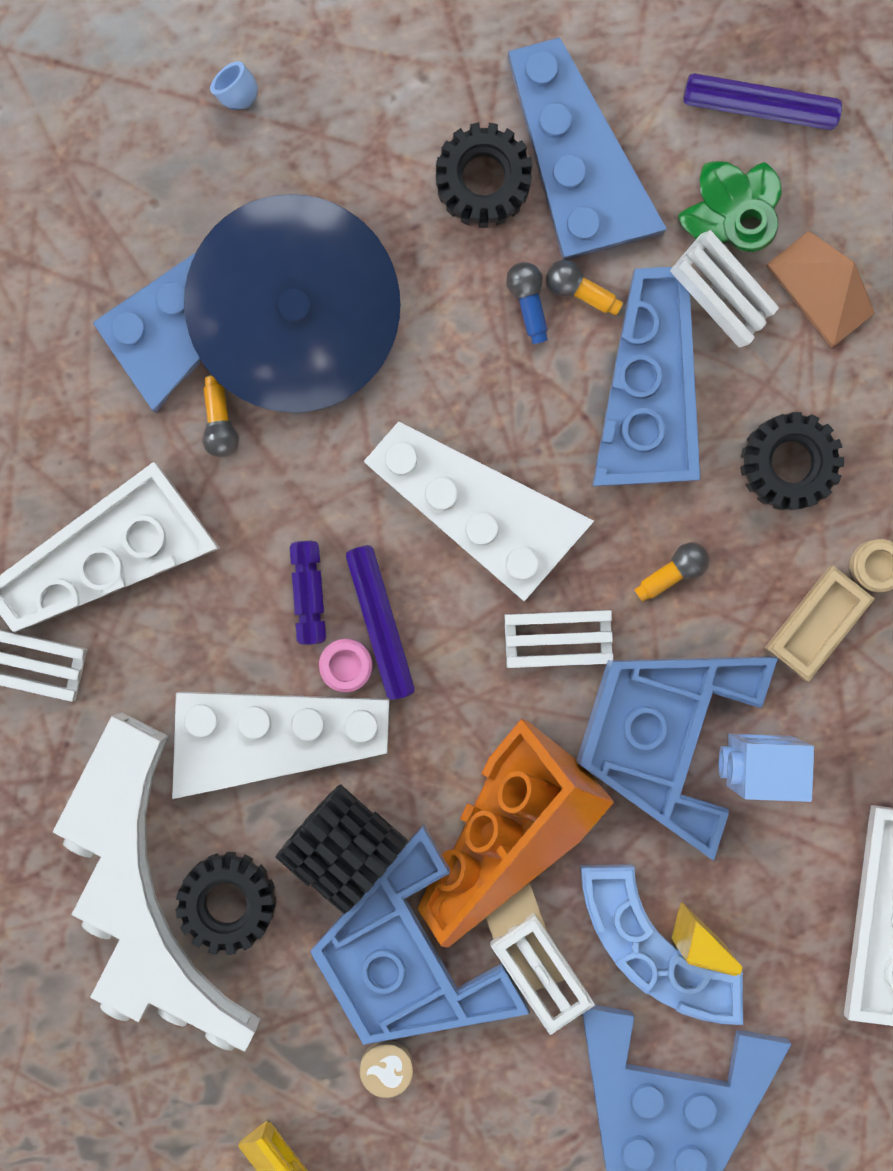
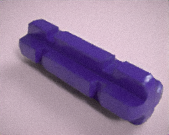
[290,540,326,645]

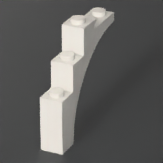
[53,712,260,1052]

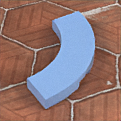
[580,864,743,1025]

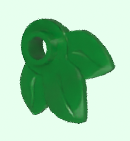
[678,161,782,252]

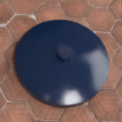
[184,194,401,413]

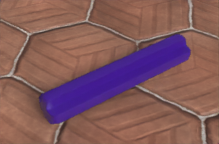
[684,73,842,130]
[346,545,415,700]

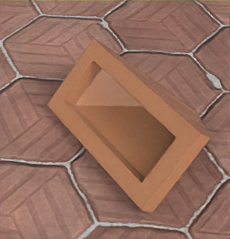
[766,231,875,348]

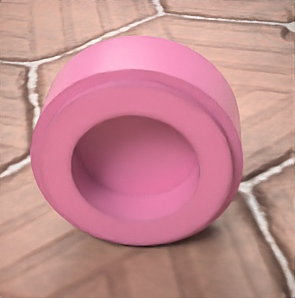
[319,638,373,692]

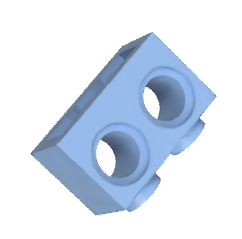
[718,733,814,802]

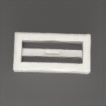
[670,230,779,347]
[504,610,613,668]
[0,629,88,702]
[490,913,595,1035]

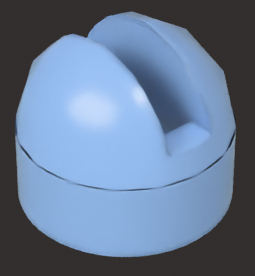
[210,61,258,110]

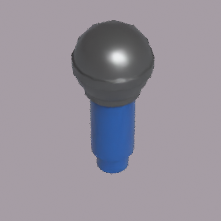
[506,262,548,344]

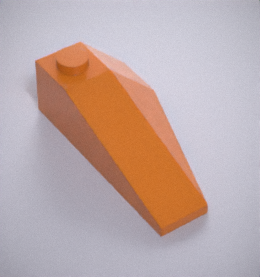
[417,718,614,948]

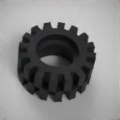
[436,122,532,228]
[740,412,844,510]
[275,784,373,886]
[311,811,408,914]
[175,852,276,955]

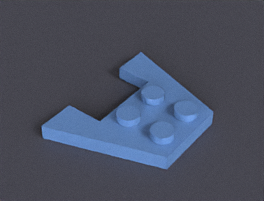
[576,656,778,861]
[310,824,530,1045]
[582,1005,791,1171]

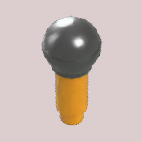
[546,260,623,316]
[202,376,239,457]
[634,542,709,602]

